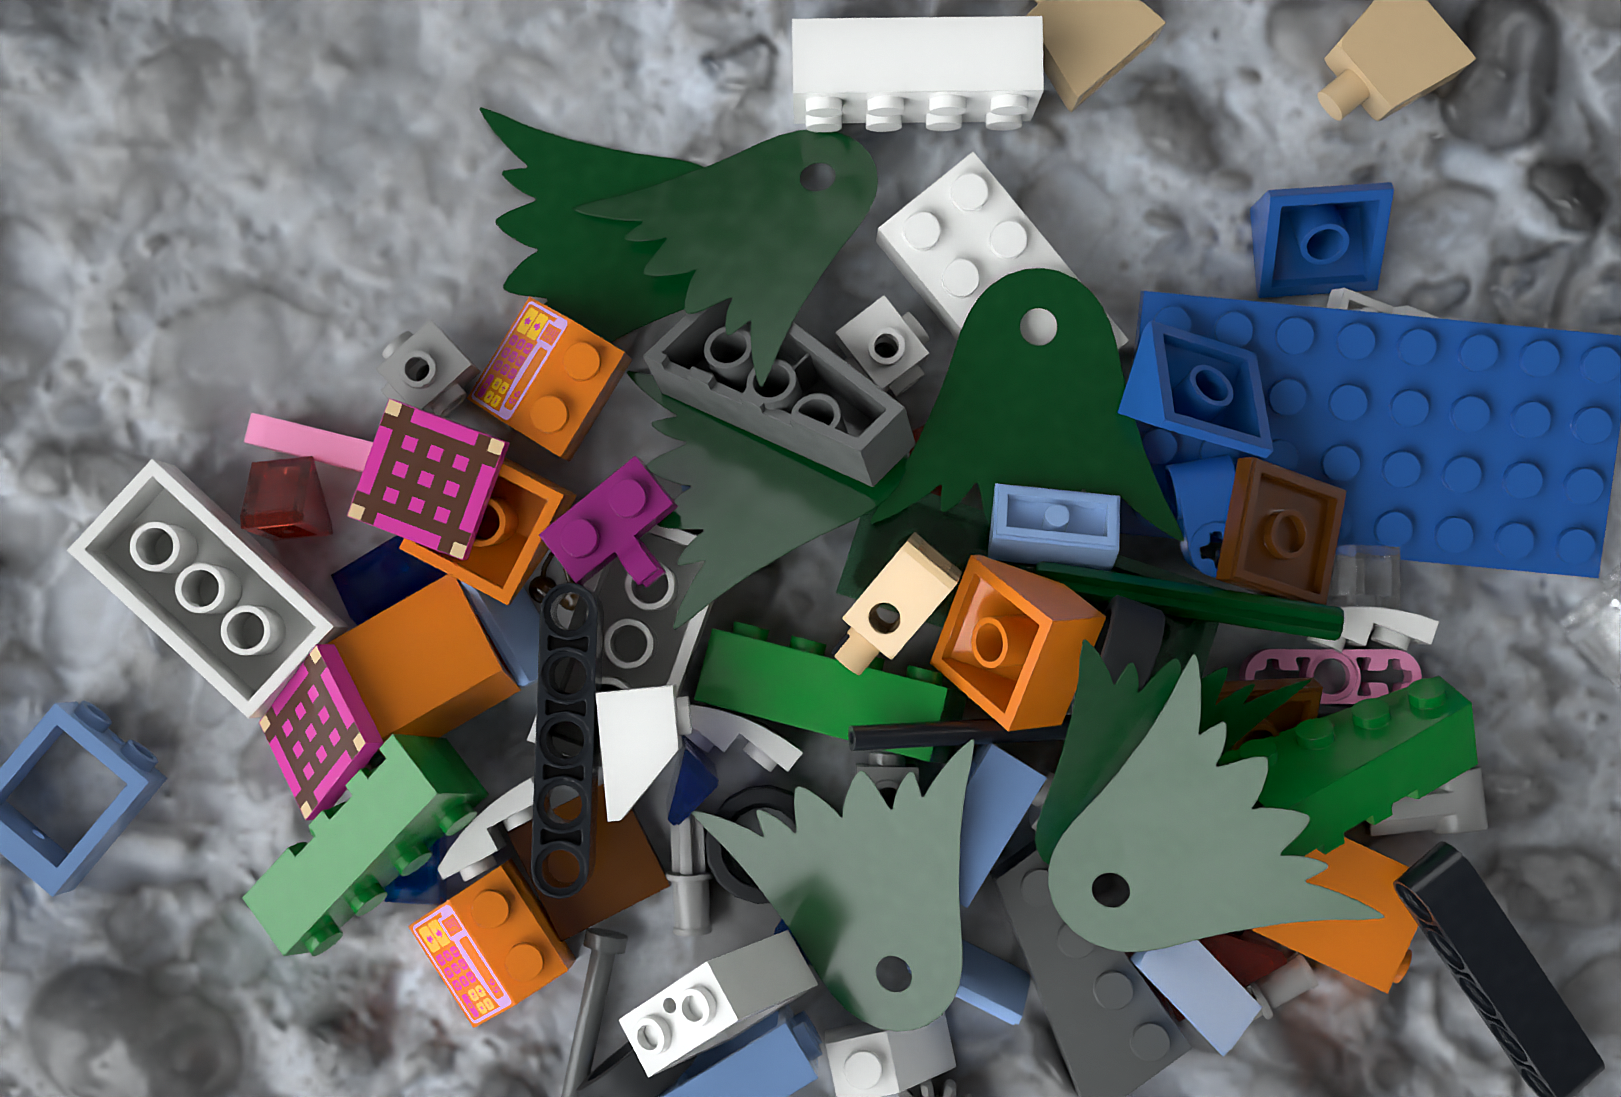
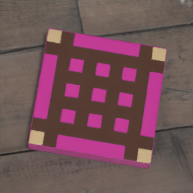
[347,399,510,560]
[259,644,384,821]

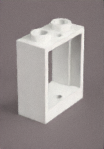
[619,930,818,1077]

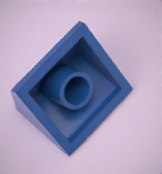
[1250,182,1394,298]
[1118,321,1273,458]

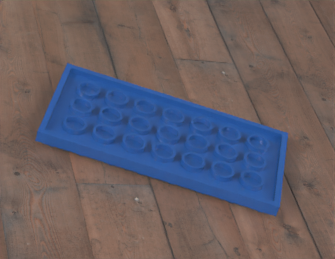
[1118,291,1621,578]

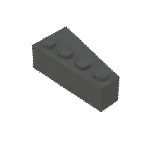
[643,298,916,487]
[990,839,1192,1097]

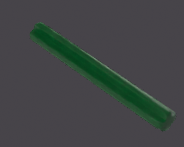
[1034,561,1344,641]

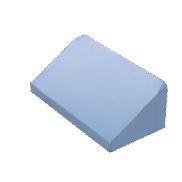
[988,483,1120,571]
[460,581,540,687]
[905,939,1030,1025]
[1129,940,1262,1057]

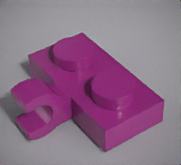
[539,456,678,588]

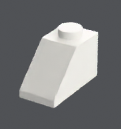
[596,684,692,822]
[825,1012,956,1097]

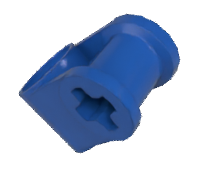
[1165,454,1236,577]

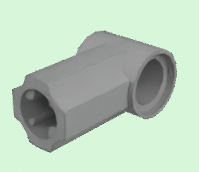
[1363,766,1488,836]

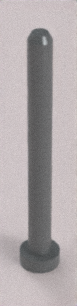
[561,928,628,1097]

